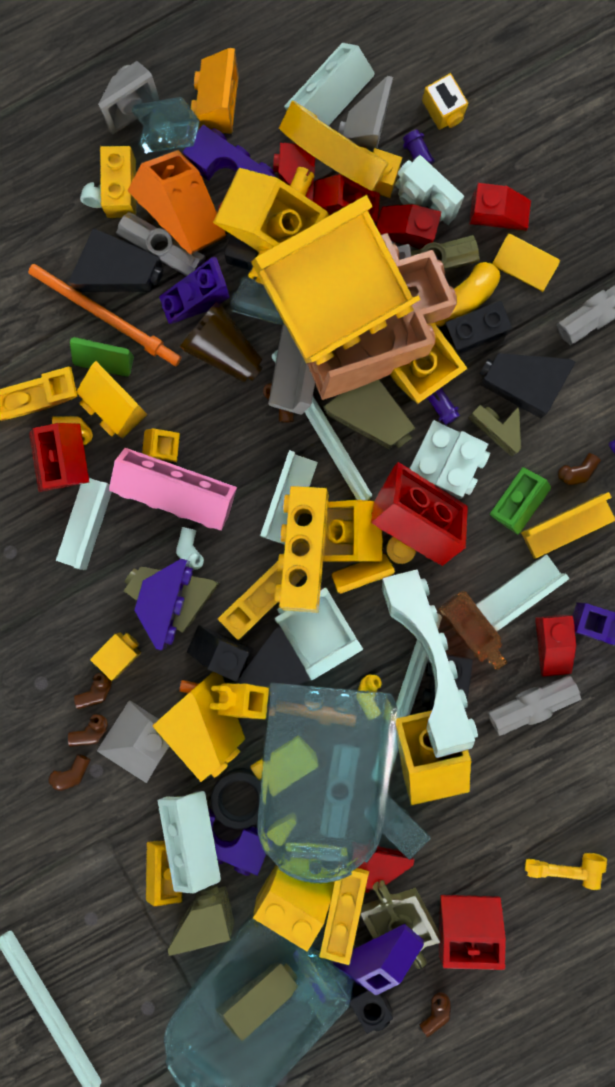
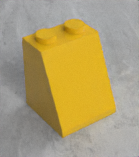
[152,672,245,782]
[394,710,471,805]
[253,845,336,951]

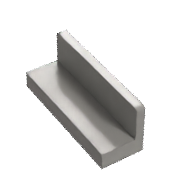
[268,324,315,415]

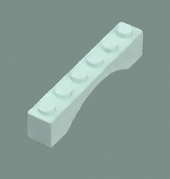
[382,569,478,758]

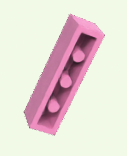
[109,448,237,530]

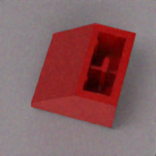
[29,423,90,492]
[439,895,506,970]

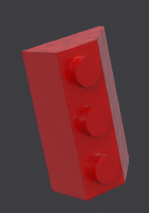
[371,462,468,566]

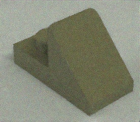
[468,405,521,457]

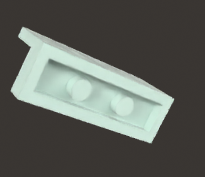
[284,43,375,126]
[260,450,318,545]
[56,478,112,570]
[473,554,570,631]
[157,791,221,894]

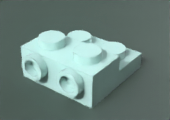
[395,155,464,225]
[409,420,490,499]

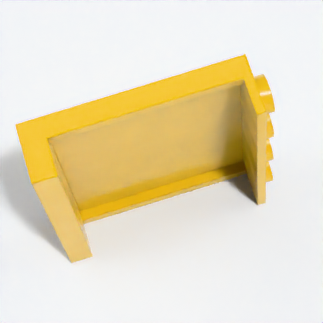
[251,195,421,365]

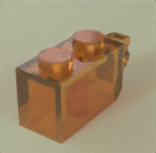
[437,591,507,670]

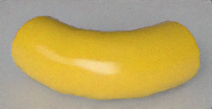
[434,262,501,327]

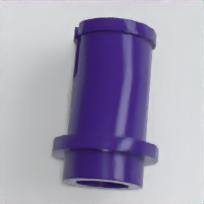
[403,129,435,165]
[426,387,460,426]

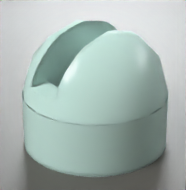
[80,182,102,208]

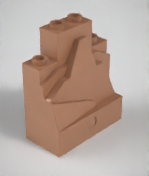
[307,233,457,400]

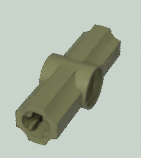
[410,235,480,271]

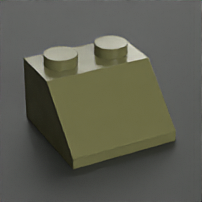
[168,885,234,956]

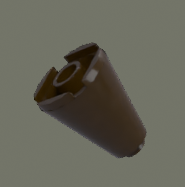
[179,301,263,382]

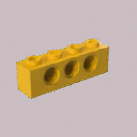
[275,486,329,613]

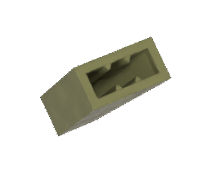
[324,380,415,449]
[124,566,220,633]
[215,962,300,1041]

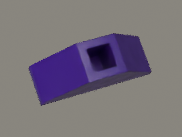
[159,257,230,324]
[134,559,193,650]
[333,924,424,995]

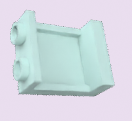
[275,587,363,681]

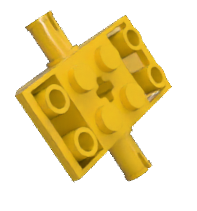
[213,167,329,284]

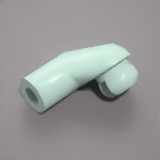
[176,527,204,570]

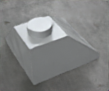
[98,61,160,135]
[338,76,393,152]
[97,700,170,783]

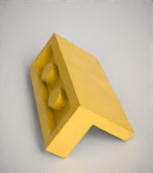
[521,492,615,559]
[319,858,369,965]

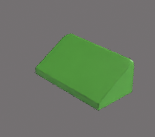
[70,337,134,377]
[489,467,551,535]

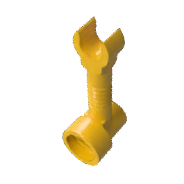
[525,853,607,890]

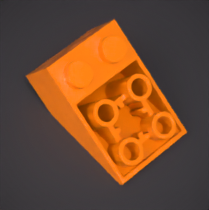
[128,150,226,255]

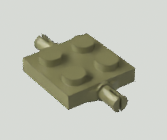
[360,880,440,969]

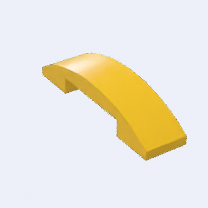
[279,100,389,191]
[0,367,78,421]
[218,543,324,640]

